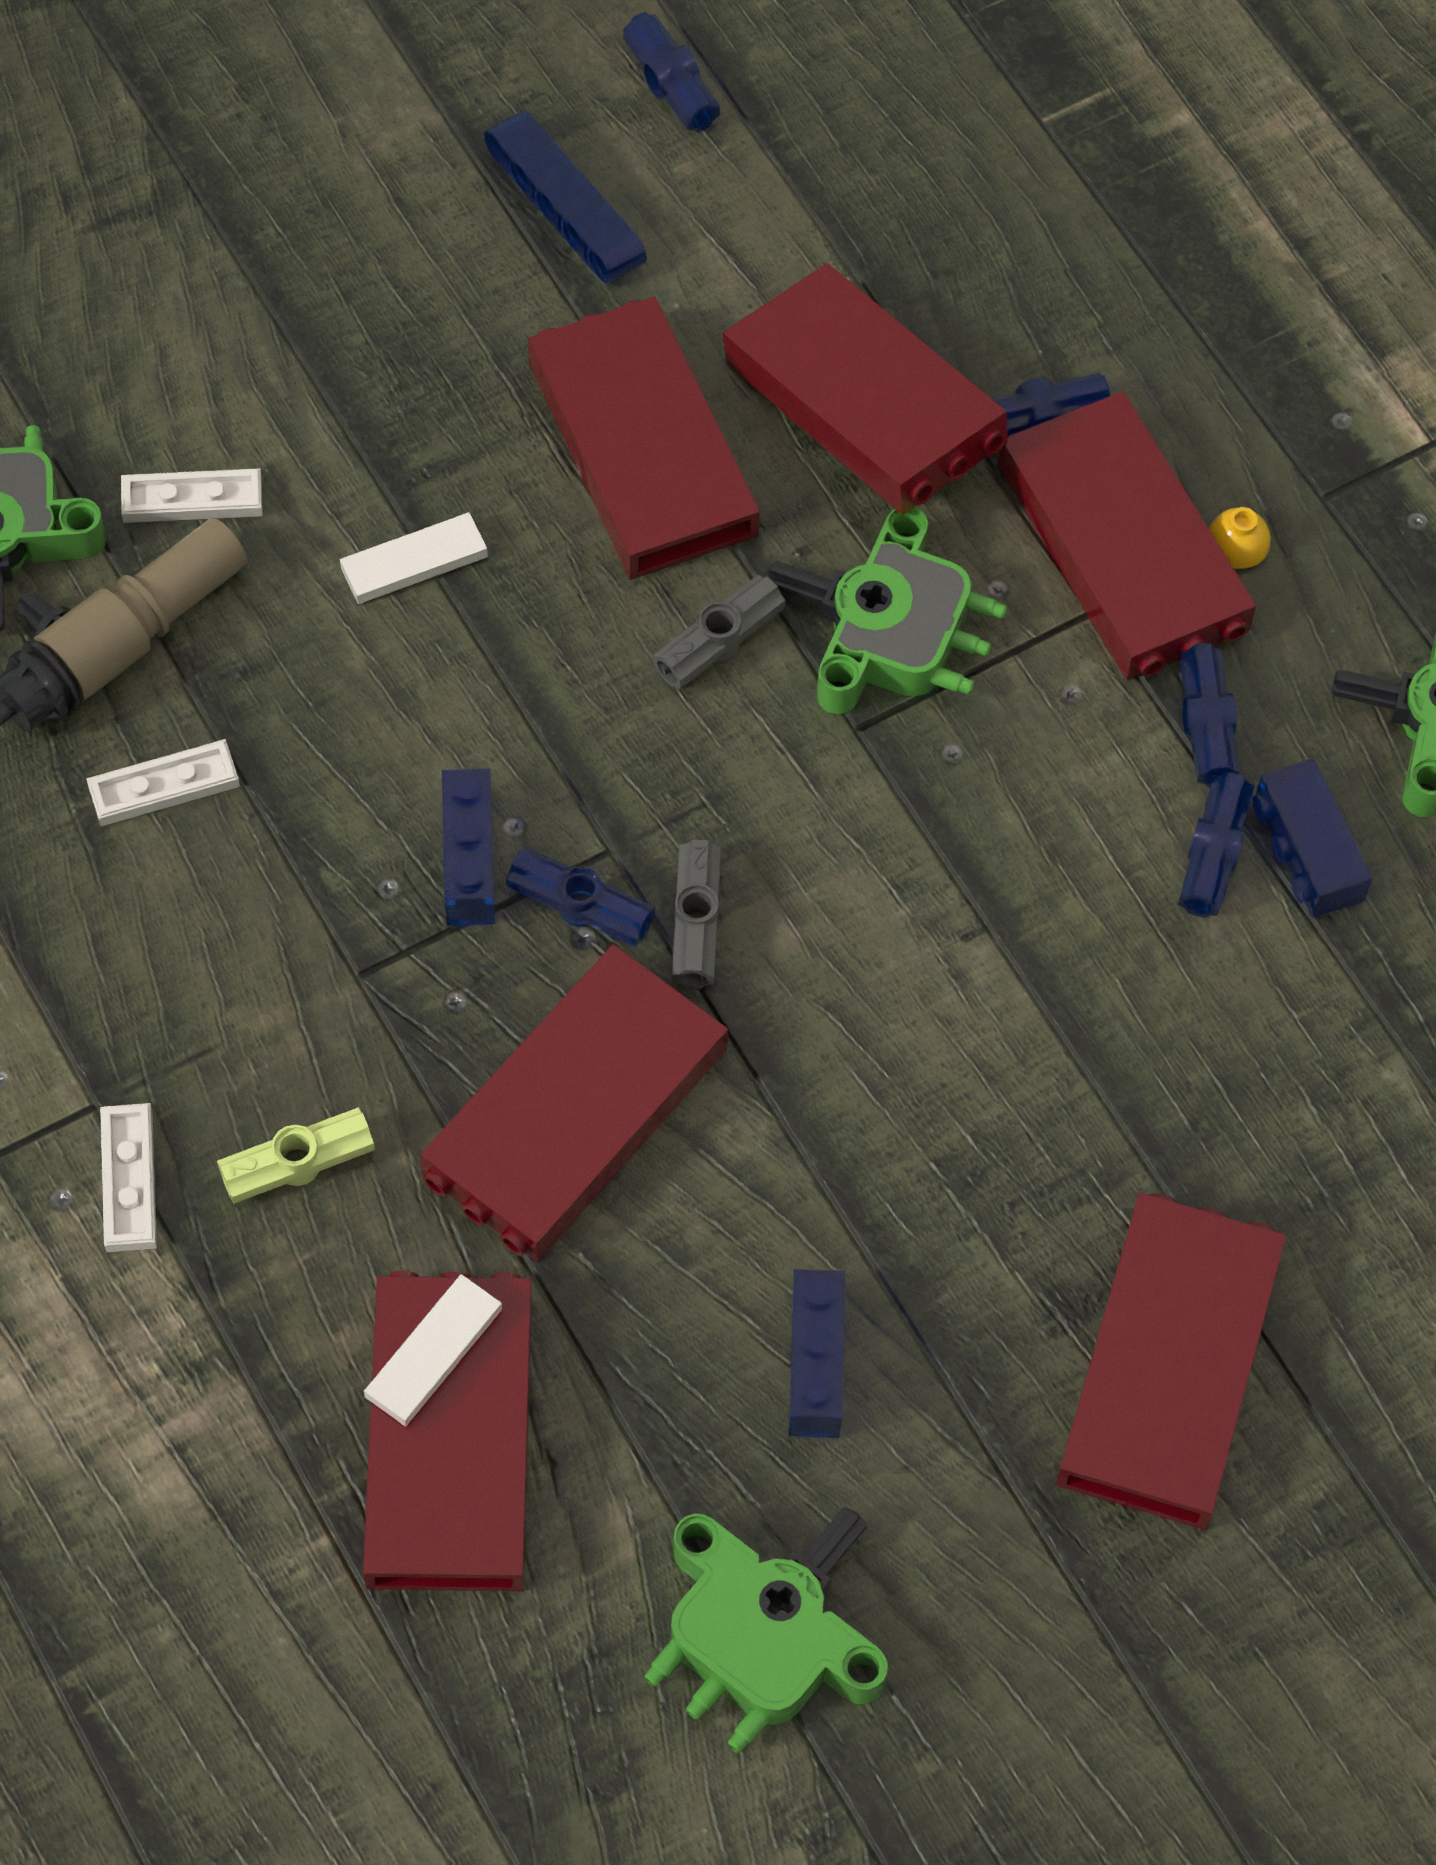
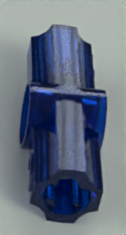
[623,12,720,132]
[992,373,1110,437]
[1180,644,1240,788]
[1178,772,1255,918]
[506,847,655,947]

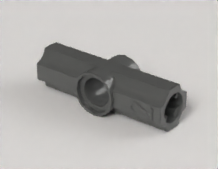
[653,575,786,689]
[672,839,721,989]

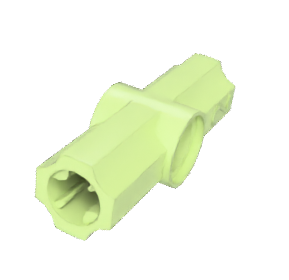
[217,1107,375,1204]

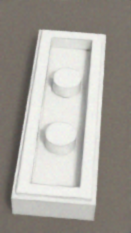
[121,468,263,523]
[340,512,488,604]
[86,739,240,827]
[100,1103,157,1252]
[364,1274,502,1427]

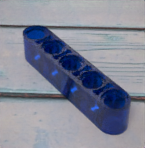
[484,110,647,285]

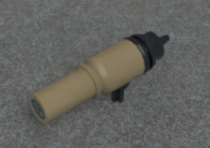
[0,518,248,732]

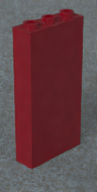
[722,263,1008,516]
[528,296,760,580]
[998,391,1256,681]
[420,944,728,1263]
[1055,1192,1286,1530]
[363,1271,532,1592]

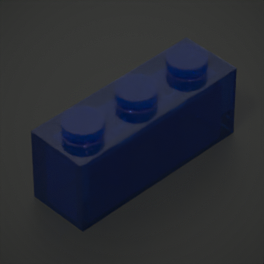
[1252,758,1372,918]
[442,769,495,926]
[788,1269,845,1438]

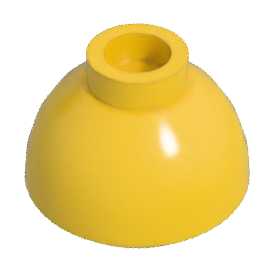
[1209,507,1271,569]

